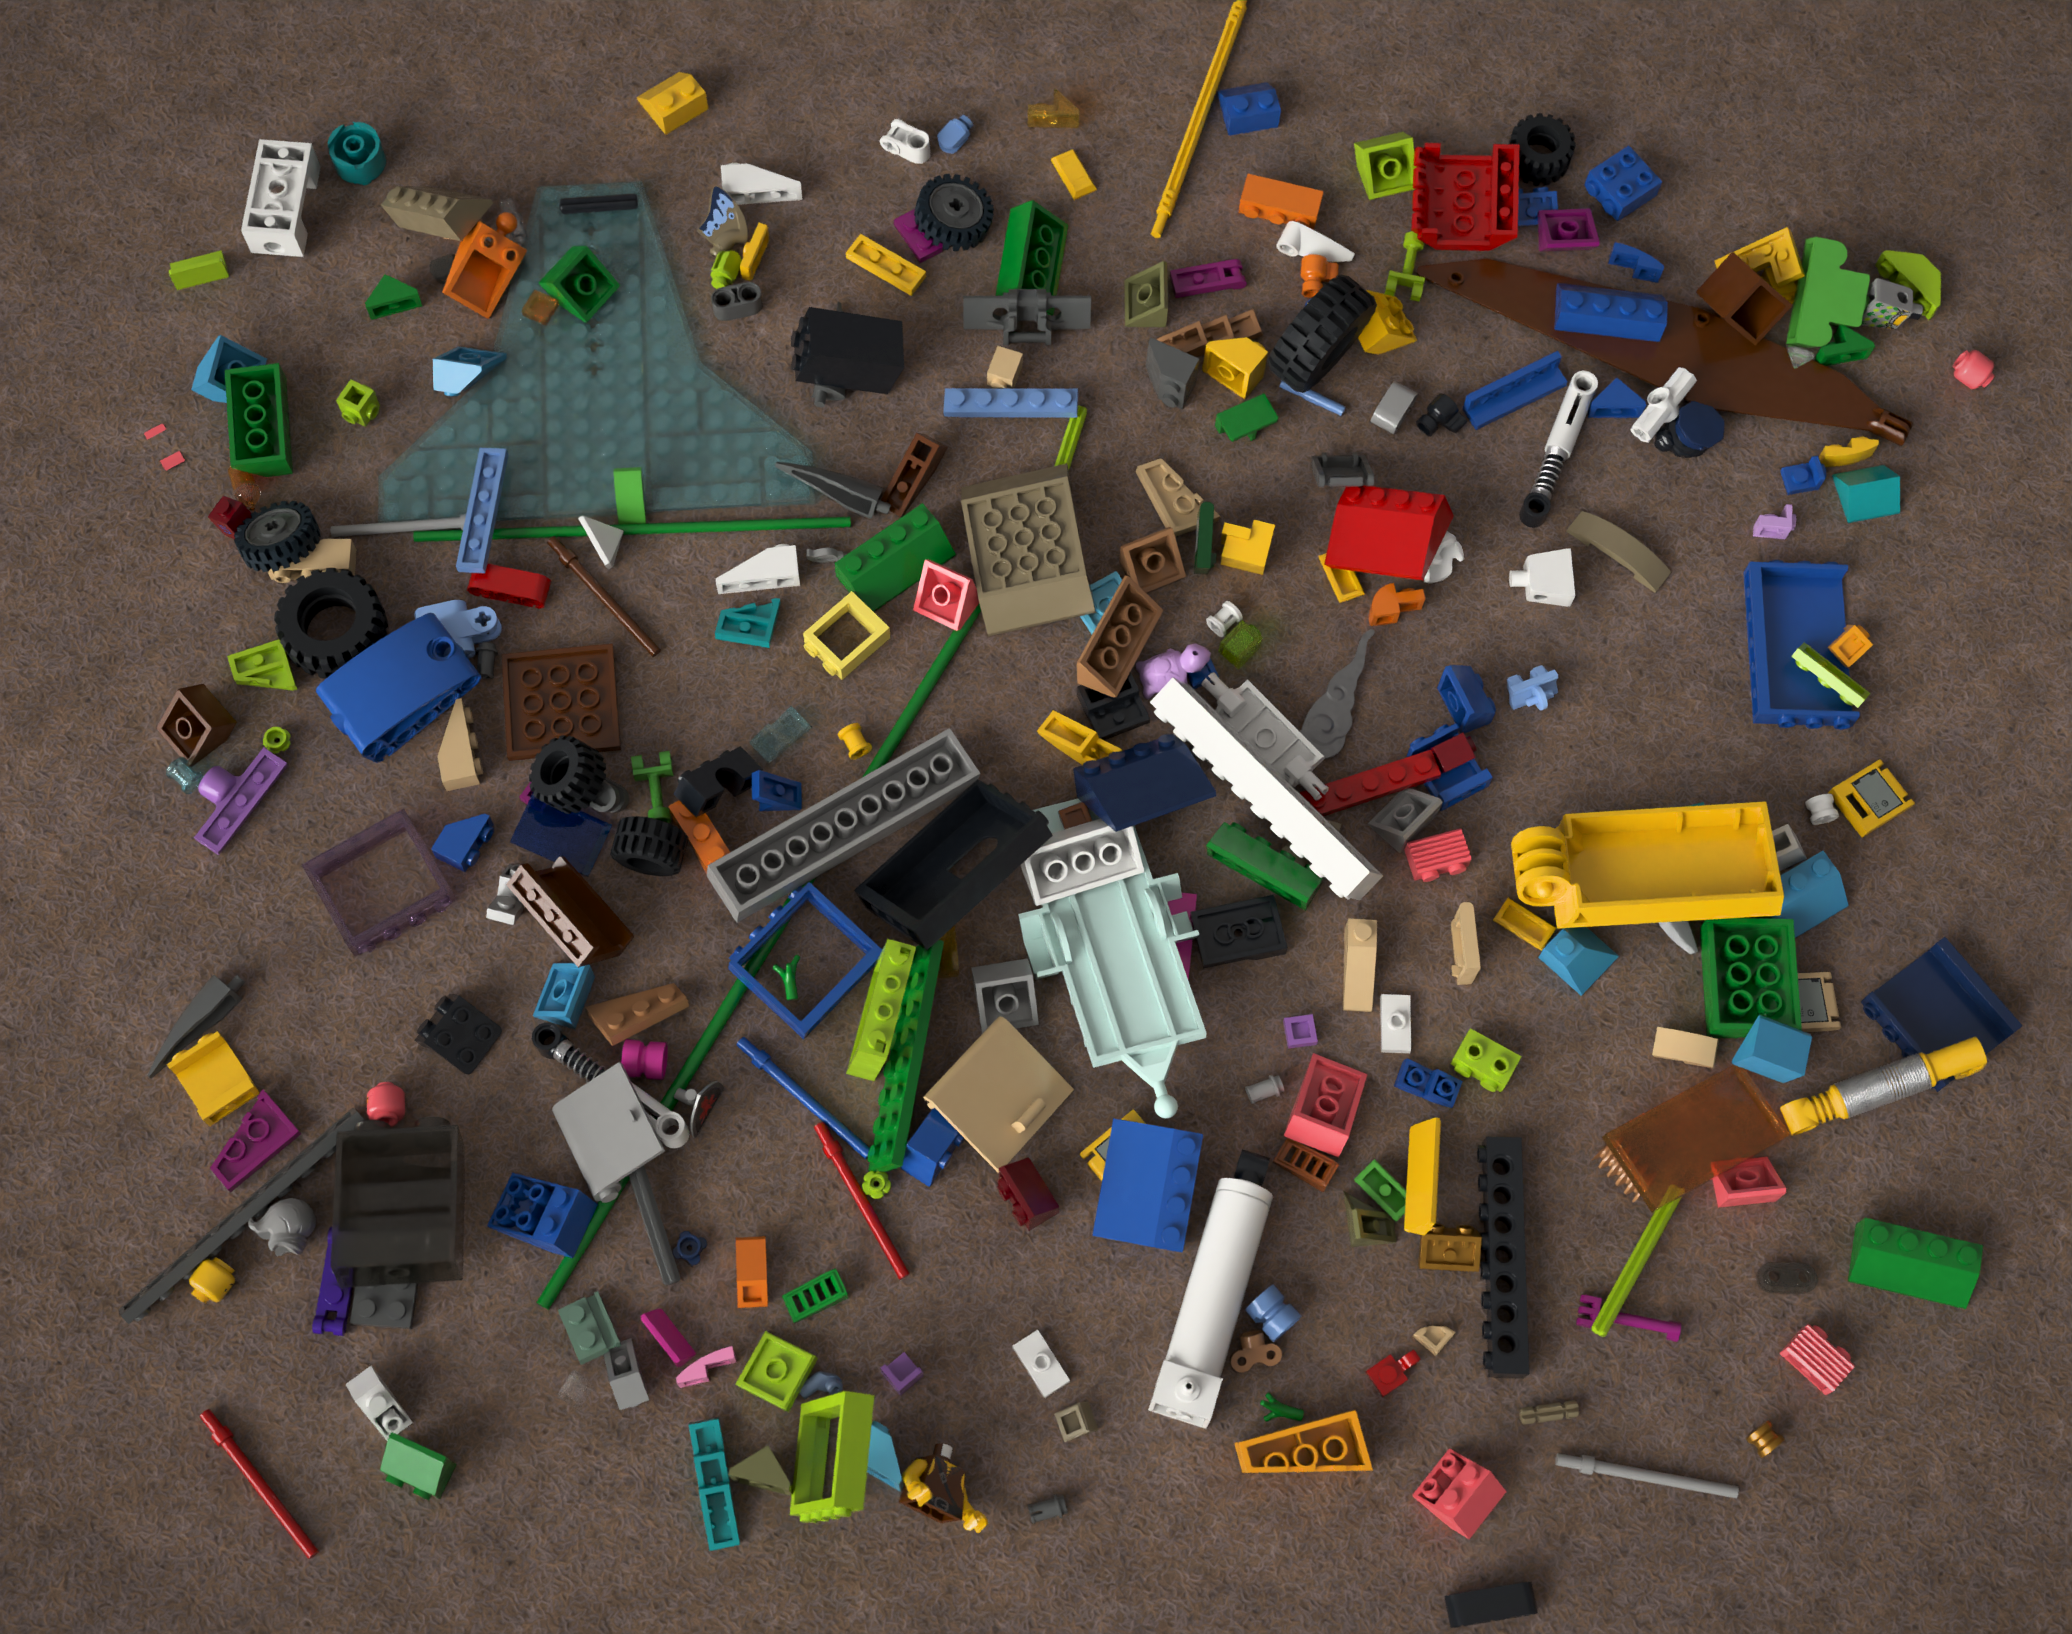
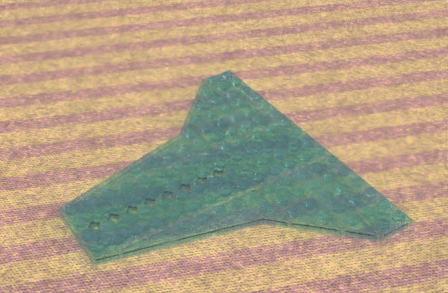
[378,181,815,523]

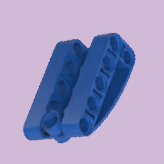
[316,613,481,763]

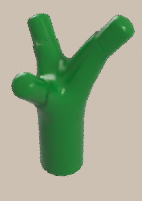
[773,955,800,1000]
[1260,1393,1304,1422]

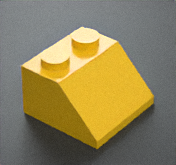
[637,72,708,135]
[1202,337,1268,399]

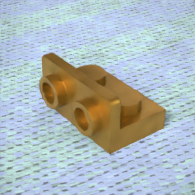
[1418,1223,1482,1272]

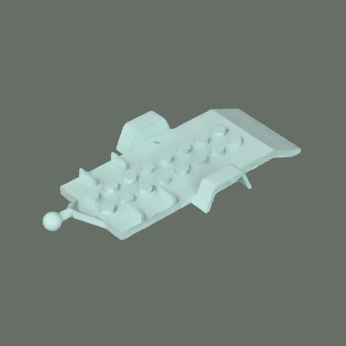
[1018,799,1206,1118]

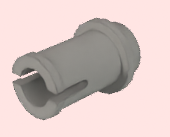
[1245,1075,1284,1104]

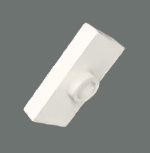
[1380,994,1411,1053]
[1012,1330,1070,1398]

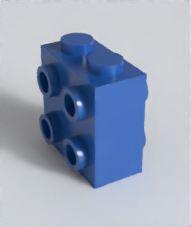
[1584,146,1662,222]

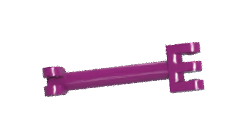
[1576,1295,1682,1342]

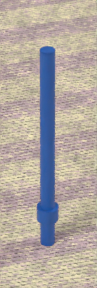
[736,1037,870,1159]

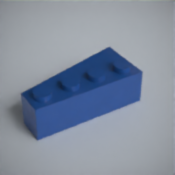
[900,1108,965,1187]

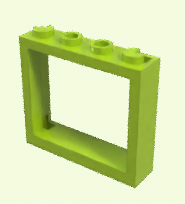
[846,939,916,1081]
[790,1391,874,1523]

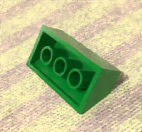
[995,200,1068,316]
[225,363,293,477]
[835,503,956,612]
[1206,822,1323,911]
[1848,1218,1983,1309]

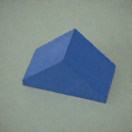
[1587,378,1646,418]

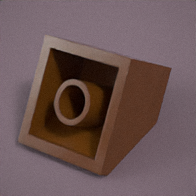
[156,684,237,767]

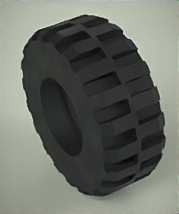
[1268,275,1377,393]

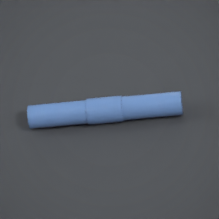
[1279,381,1346,416]

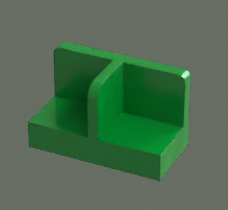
[1215,393,1278,442]

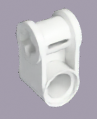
[880,119,931,164]

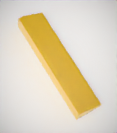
[1404,1117,1441,1236]

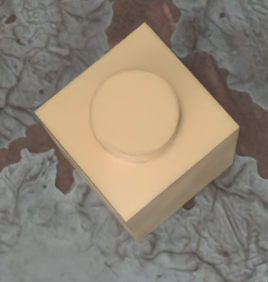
[987,346,1023,388]

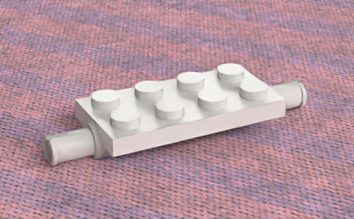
[1202,672,1329,801]

